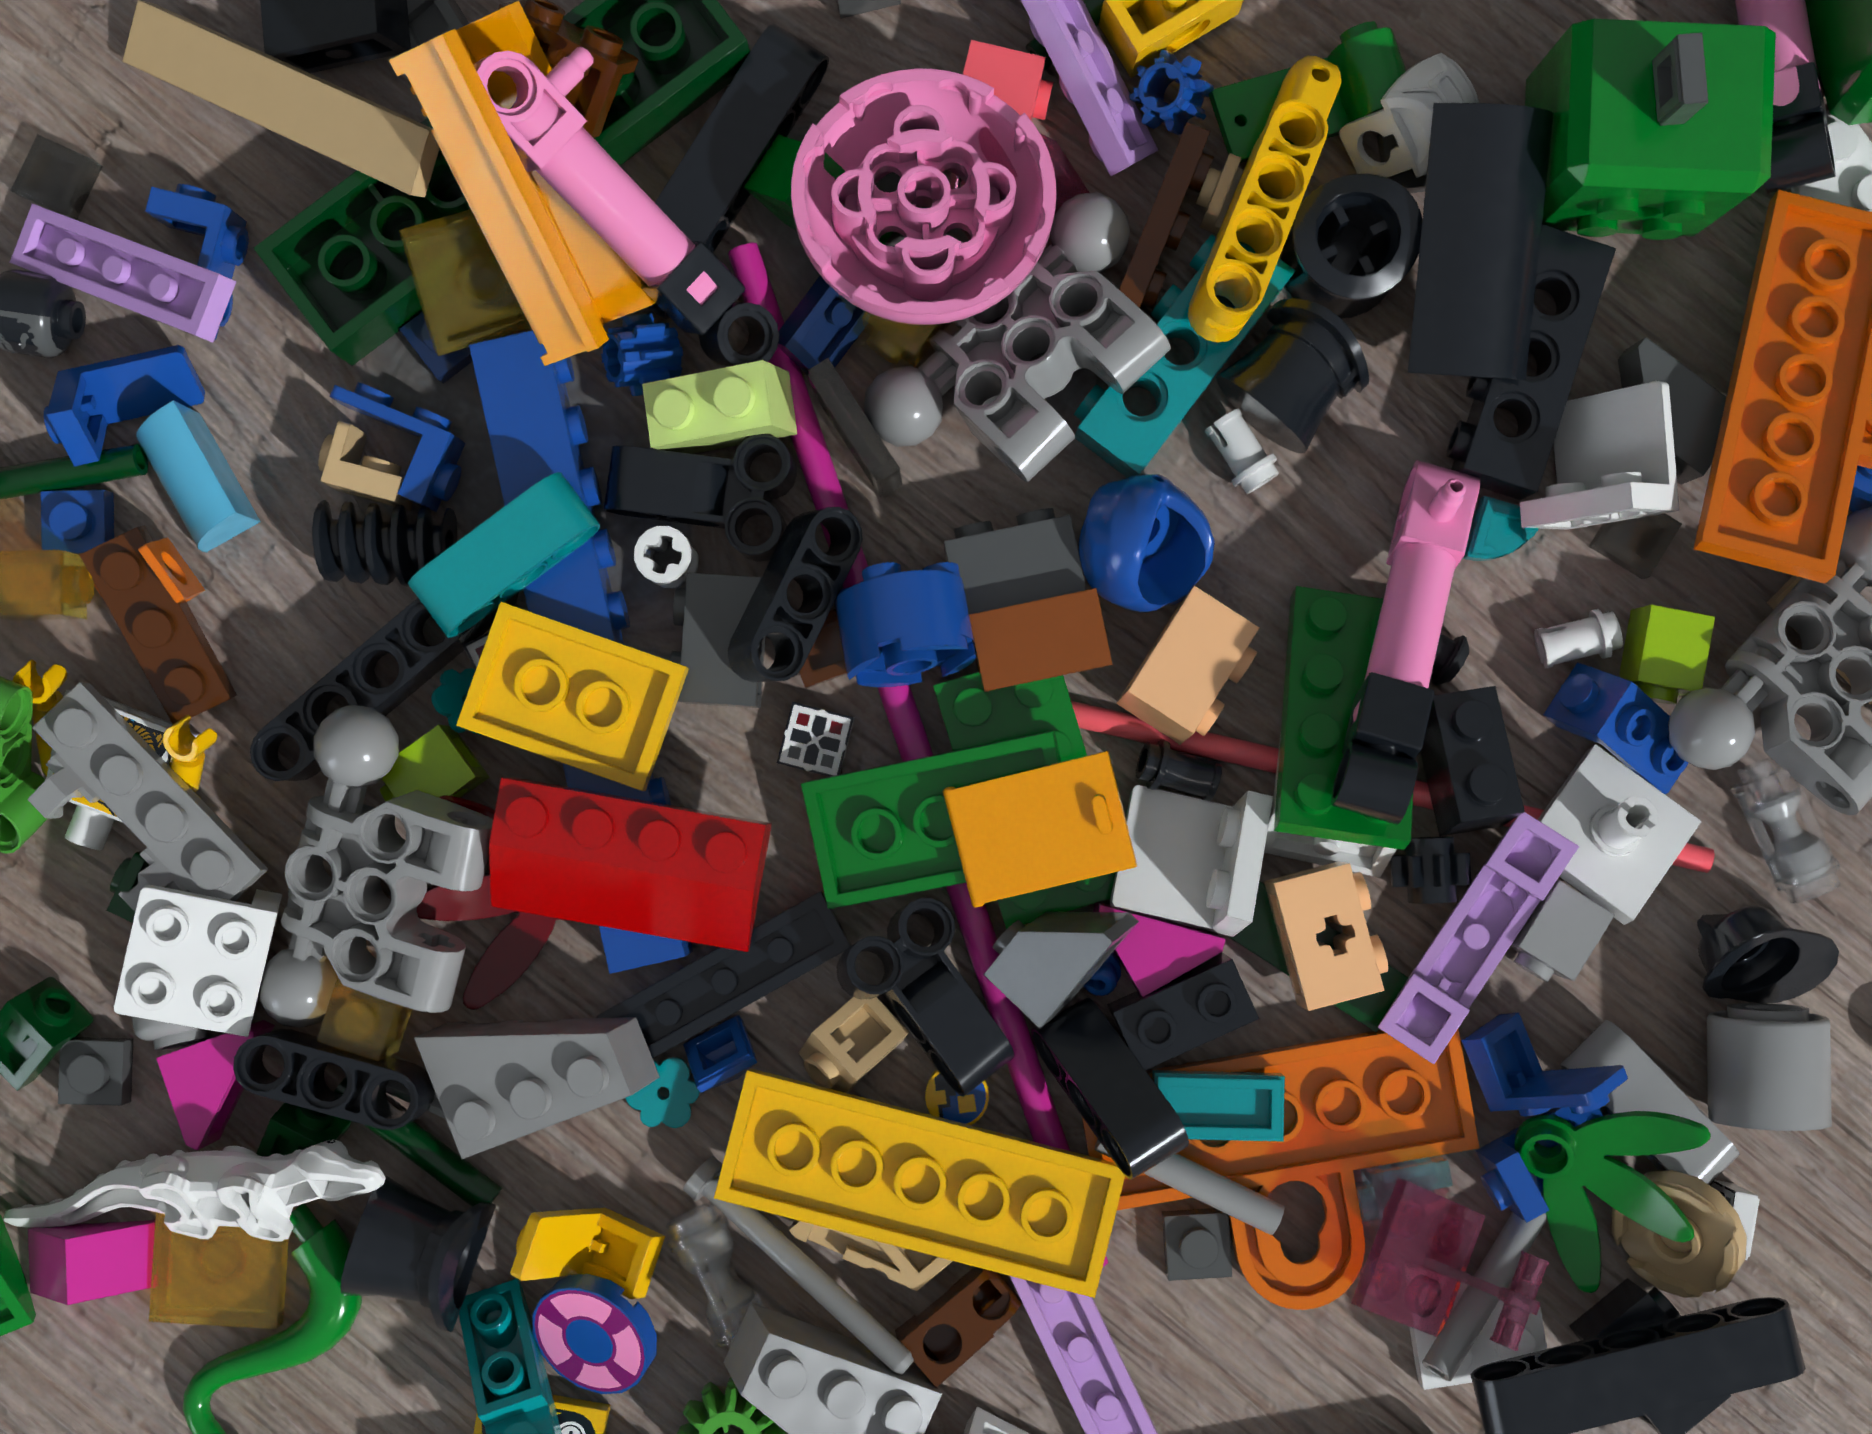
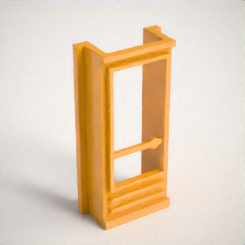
[389,1,655,366]

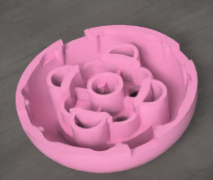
[791,69,1056,325]

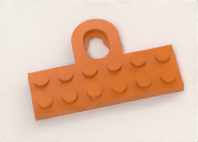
[1693,189,1872,584]
[1081,1028,1480,1310]

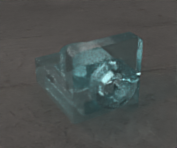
[1355,1155,1453,1238]

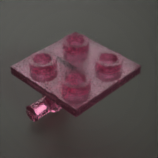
[1351,1178,1549,1351]

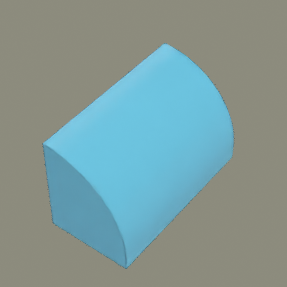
[136,400,261,553]

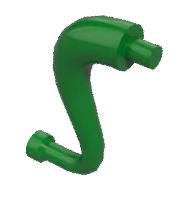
[182,1204,362,1434]

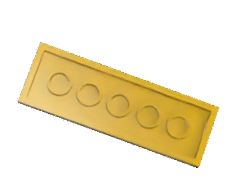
[714,1068,1125,1298]

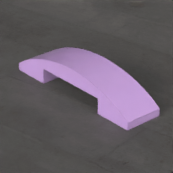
[1378,812,1579,1064]

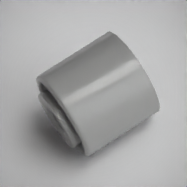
[1707,1003,1832,1131]

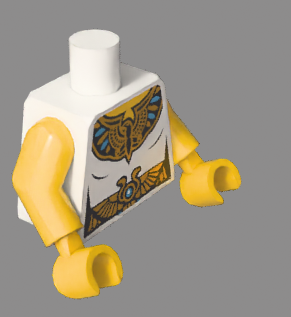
[13,659,217,850]

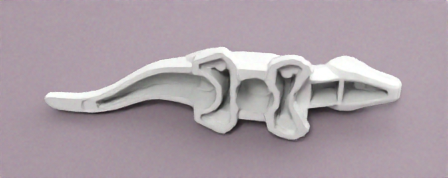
[3,1139,386,1242]

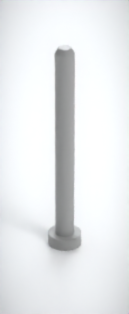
[683,1156,914,1374]

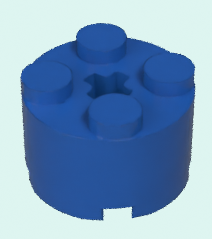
[835,562,976,687]

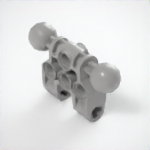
[864,192,1171,482]
[1668,508,1872,815]
[258,705,493,1027]

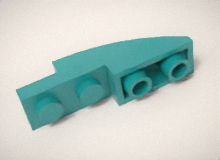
[459,1279,562,1434]

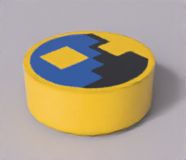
[925,1069,989,1125]

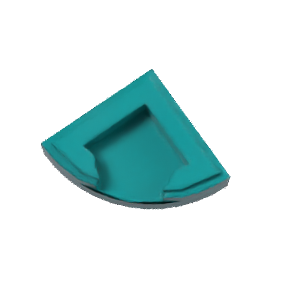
[1462,496,1539,561]

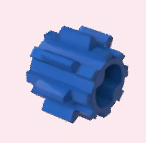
[1129,50,1214,135]
[601,313,683,396]

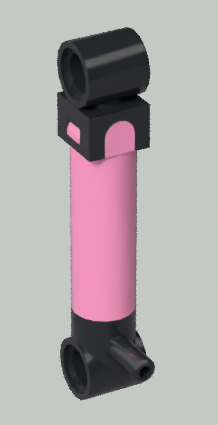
[1735,0,1836,194]

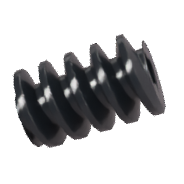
[312,500,457,587]

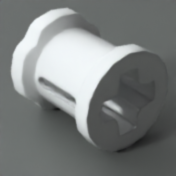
[634,526,699,589]

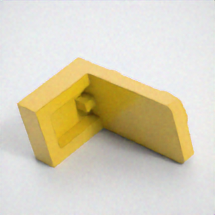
[510,1207,665,1299]

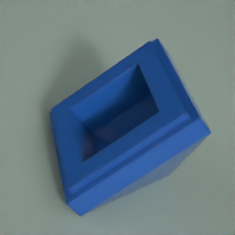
[683,1015,757,1093]

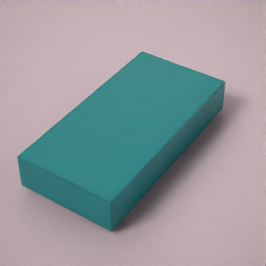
[1152,1070,1285,1142]

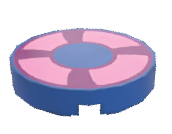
[532,1274,657,1394]

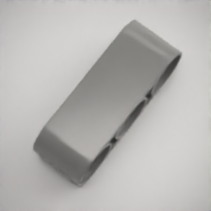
[1560,1020,1740,1185]

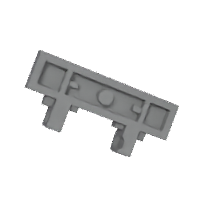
[27,682,268,911]

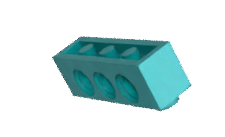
[1073,234,1295,478]

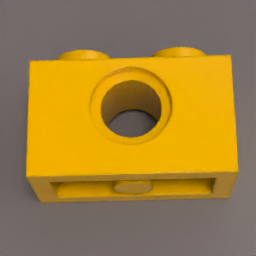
[1099,0,1244,78]

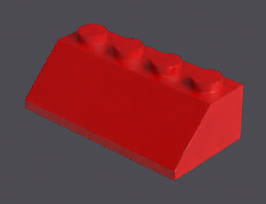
[489,778,772,952]

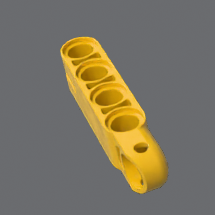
[1188,55,1342,343]

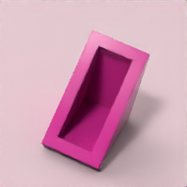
[1093,902,1226,997]
[156,1020,275,1150]
[28,1220,162,1305]

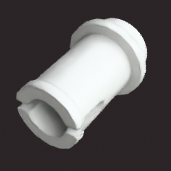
[1205,408,1279,494]
[1534,609,1623,669]

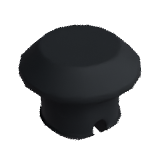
[1431,633,1470,685]

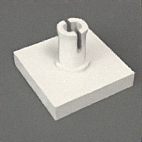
[1537,744,1702,925]

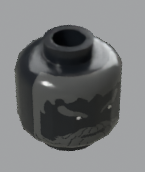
[0,269,86,358]

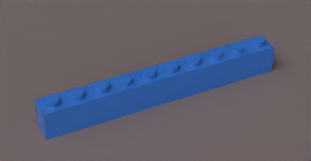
[469,330,693,974]

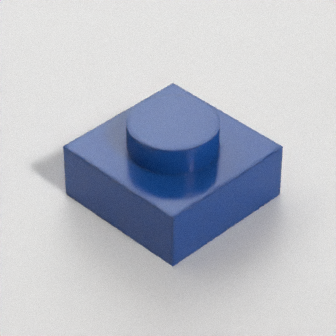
[41,489,114,557]

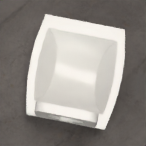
[1339,53,1479,178]

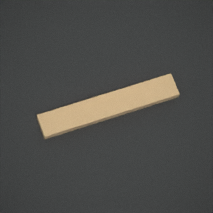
[122,0,439,197]

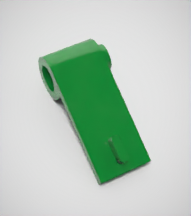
[1209,21,1406,163]

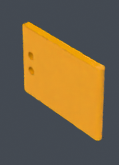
[943,751,1138,908]

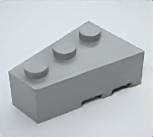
[414,1017,660,1159]
[723,1303,942,1434]

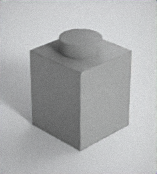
[1510,880,1615,982]

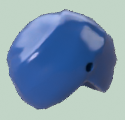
[1078,474,1215,612]

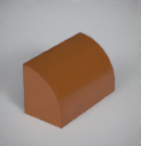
[969,588,1113,691]

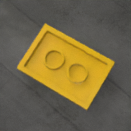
[456,601,689,791]

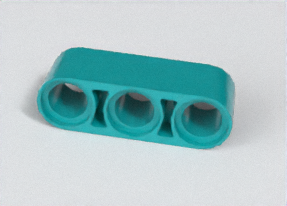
[408,472,600,638]

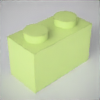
[642,360,798,454]

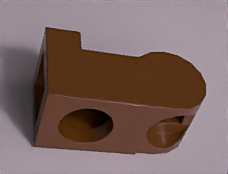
[895,1267,1022,1388]

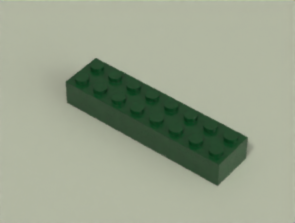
[253,0,750,366]

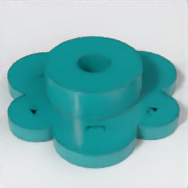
[431,668,481,735]
[626,1057,700,1128]

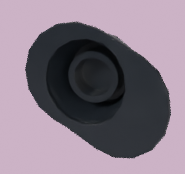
[1697,905,1839,1003]

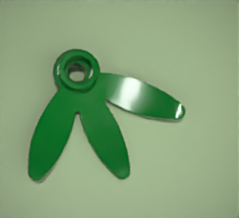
[1514,1111,1711,1293]

